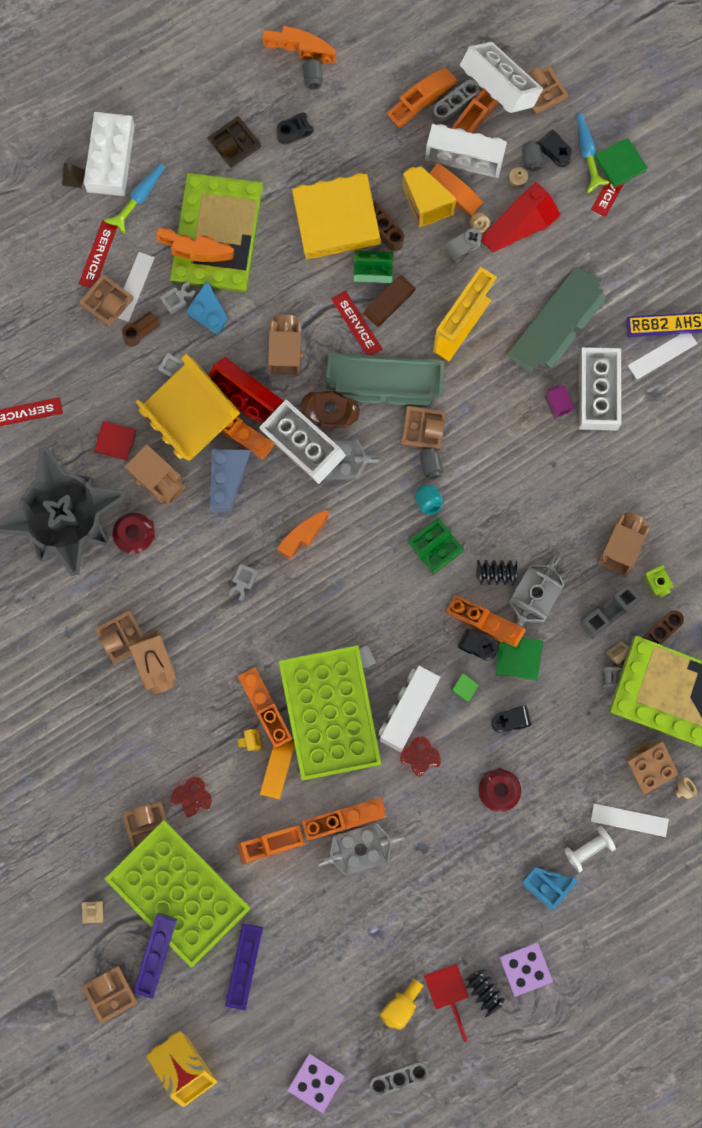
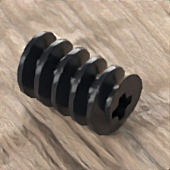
[476,560,517,585]
[462,969,505,1017]

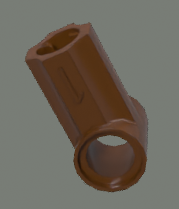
[122,311,160,346]

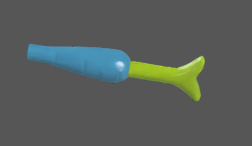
[576,114,609,193]
[104,163,165,234]

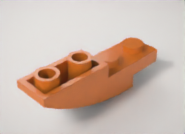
[262,26,336,64]
[386,67,458,129]
[156,227,234,262]
[221,417,275,460]
[446,595,526,647]
[237,667,292,748]
[302,797,387,841]

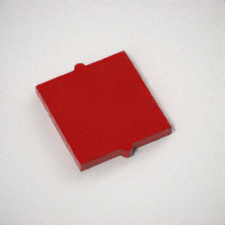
[94,421,136,461]

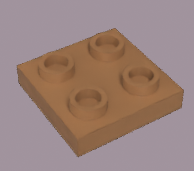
[528,65,569,116]
[79,274,134,328]
[401,406,446,451]
[95,610,144,665]
[625,739,679,795]
[122,802,168,851]
[82,966,138,1024]

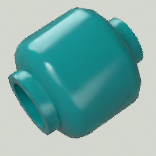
[414,485,444,515]

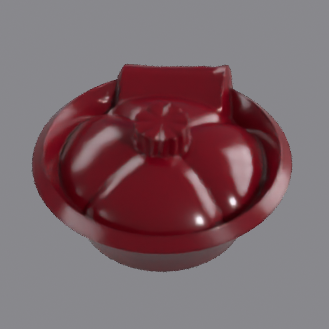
[112,513,155,554]
[478,767,521,812]

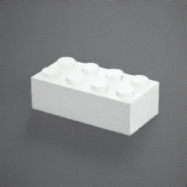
[459,42,543,113]
[84,112,135,196]
[425,124,507,178]
[579,347,621,431]
[259,400,346,484]
[378,666,440,752]

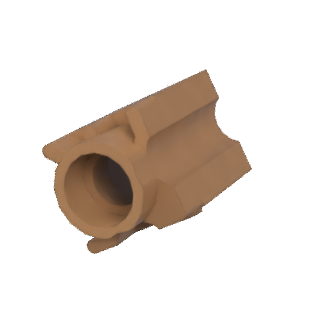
[268,315,305,375]
[125,444,185,505]
[597,512,650,577]
[129,630,176,694]

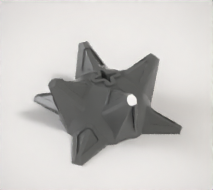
[0,447,125,576]

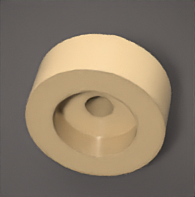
[509,167,528,188]
[470,213,490,233]
[675,777,697,799]

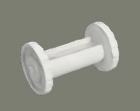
[564,826,616,873]

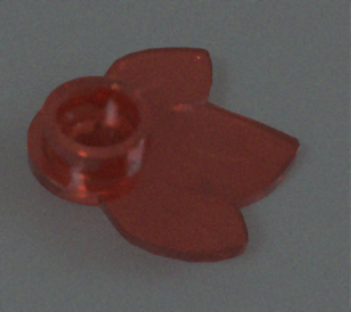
[400,736,441,777]
[171,777,212,818]

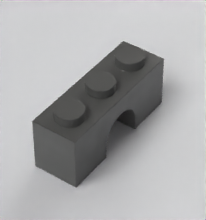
[580,583,642,640]

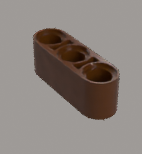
[373,200,404,251]
[363,275,416,327]
[642,610,684,645]

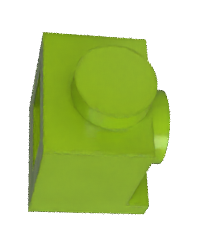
[643,565,674,598]

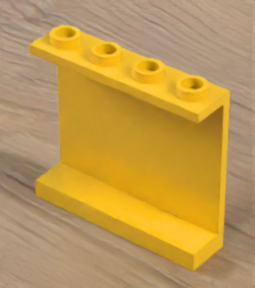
[292,173,381,260]
[433,266,497,362]
[136,354,240,461]

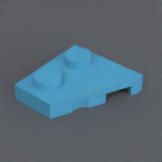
[185,282,229,335]
[521,867,578,911]

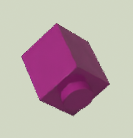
[545,385,574,419]

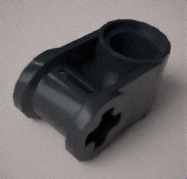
[277,112,314,144]
[537,130,572,167]
[457,629,497,661]
[491,705,532,733]

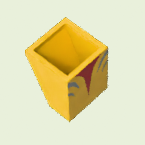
[402,166,456,228]
[146,1031,217,1107]

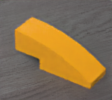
[260,740,295,800]

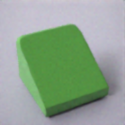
[451,673,479,702]

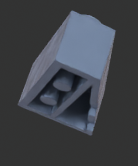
[210,449,252,513]

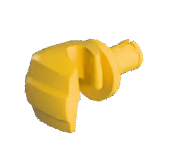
[379,978,424,1030]

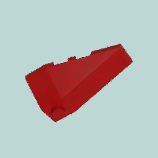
[481,181,561,253]

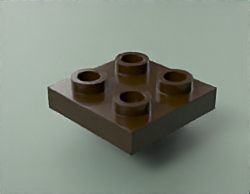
[208,116,261,168]

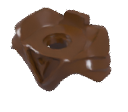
[301,391,360,431]

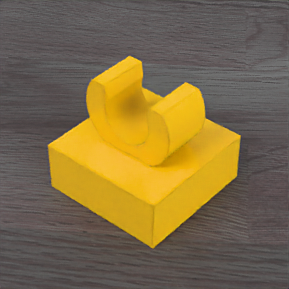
[237,729,263,751]

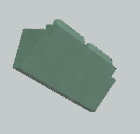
[507,267,606,374]
[326,353,444,407]

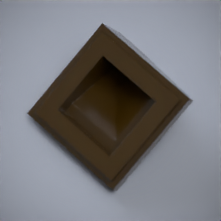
[62,163,85,188]

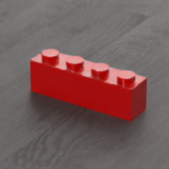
[208,357,284,423]

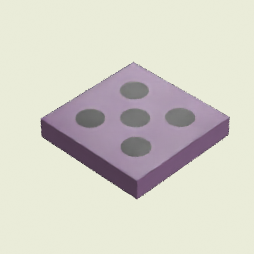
[499,942,553,997]
[287,1053,345,1113]

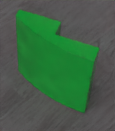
[594,138,648,187]
[353,251,393,283]
[407,518,464,575]
[495,637,543,681]

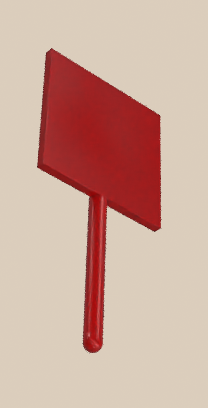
[424,964,469,1042]

